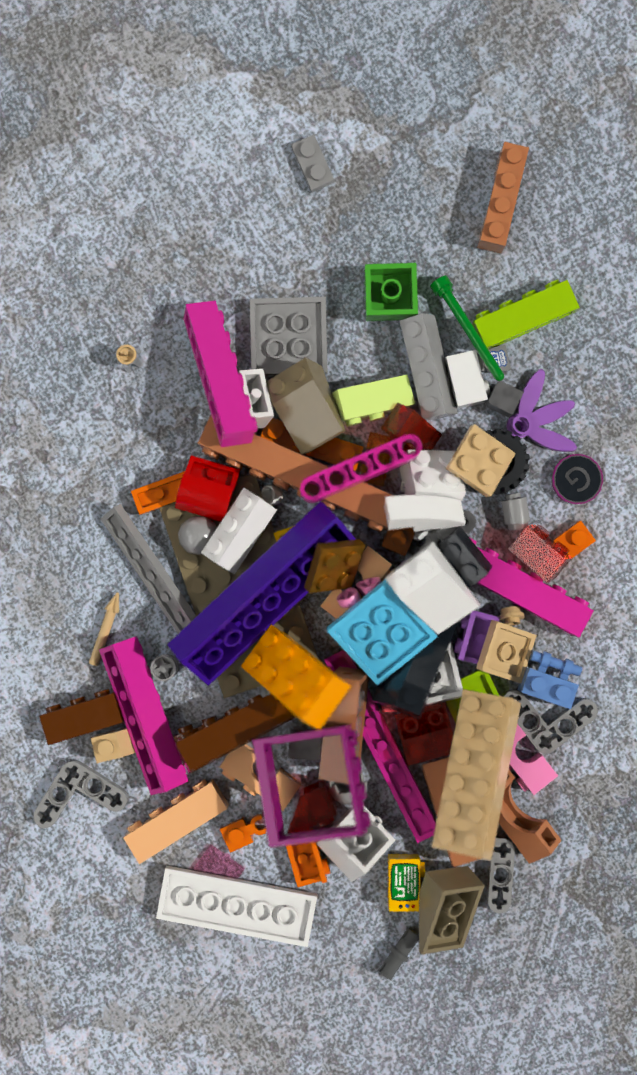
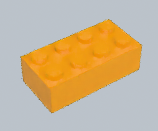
[241,624,351,730]

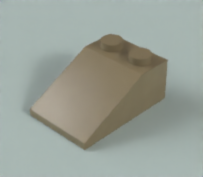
[266,357,345,455]
[419,866,485,955]

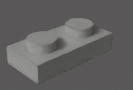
[291,135,334,193]

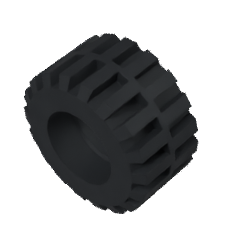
[485,429,530,495]

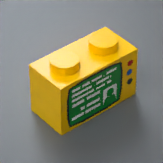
[388,854,425,912]

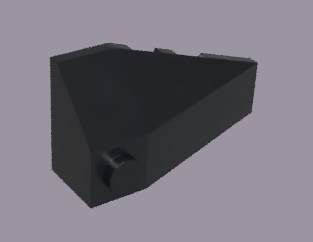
[372,623,457,720]

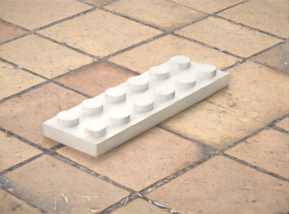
[156,866,317,947]

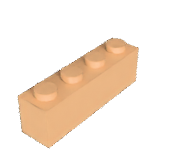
[123,779,229,864]

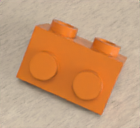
[286,828,331,888]

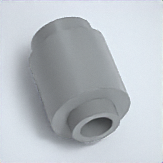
[501,493,530,531]

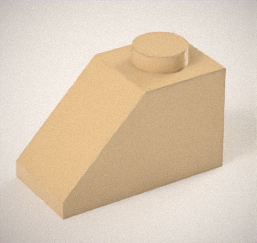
[91,727,135,763]

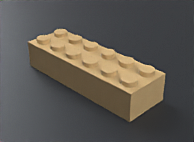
[432,690,521,860]

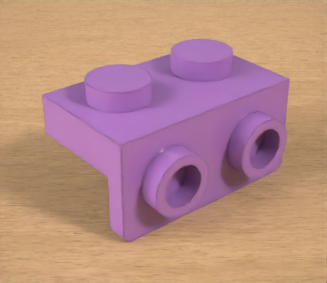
[453,610,500,664]

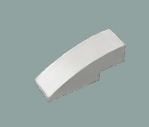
[384,495,466,531]

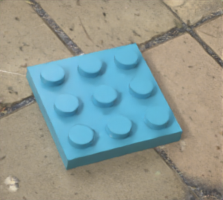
[326,579,438,686]

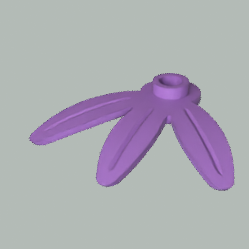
[506,369,577,452]

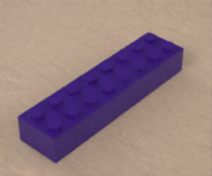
[167,501,357,686]

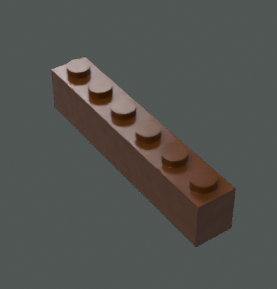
[175,693,297,774]

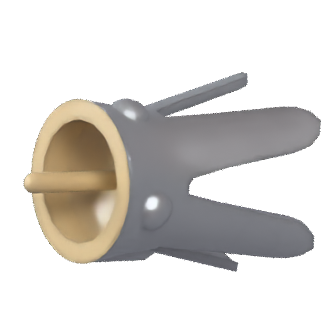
[116,344,143,373]

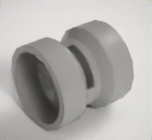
[150,654,179,681]

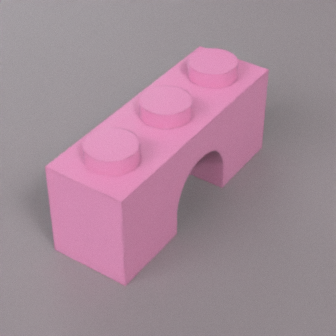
[509,724,558,795]

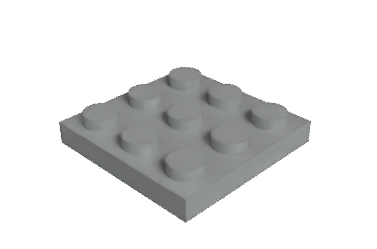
[250,297,328,376]

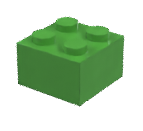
[364,263,418,321]

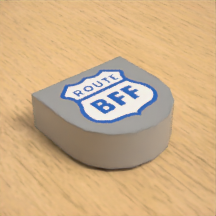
[483,345,511,373]

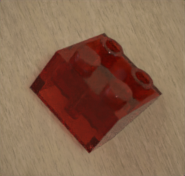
[394,702,454,766]
[287,780,337,833]

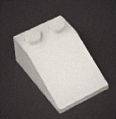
[385,542,480,634]

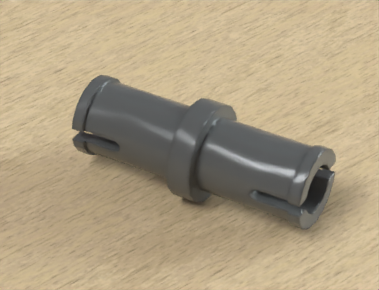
[378,927,419,980]

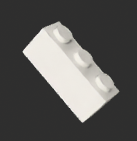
[201,488,277,574]

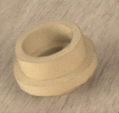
[499,606,525,626]

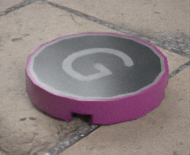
[551,454,603,504]

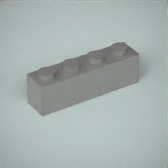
[400,313,458,420]

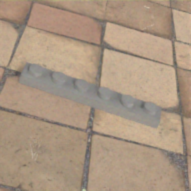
[101,504,197,633]

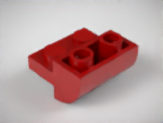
[175,455,240,521]

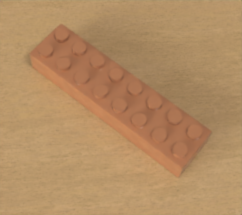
[198,415,393,532]

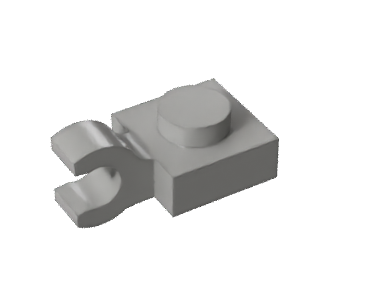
[413,526,459,550]

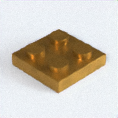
[304,539,365,593]

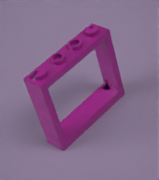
[252,724,370,847]

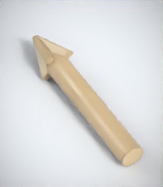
[89,592,119,666]

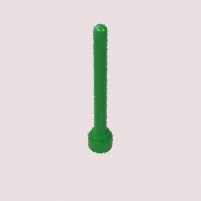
[430,275,504,381]

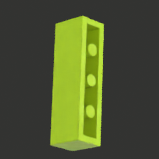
[472,279,580,349]

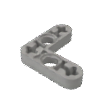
[502,689,598,754]
[33,760,129,828]
[441,836,515,913]

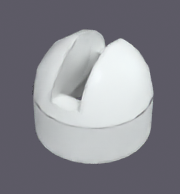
[261,485,283,506]

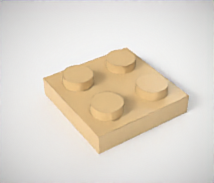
[445,424,516,497]
[476,620,537,684]

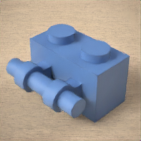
[517,650,582,709]

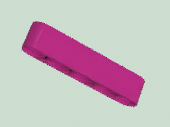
[300,434,422,503]

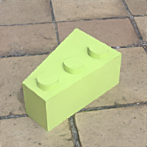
[332,374,415,427]

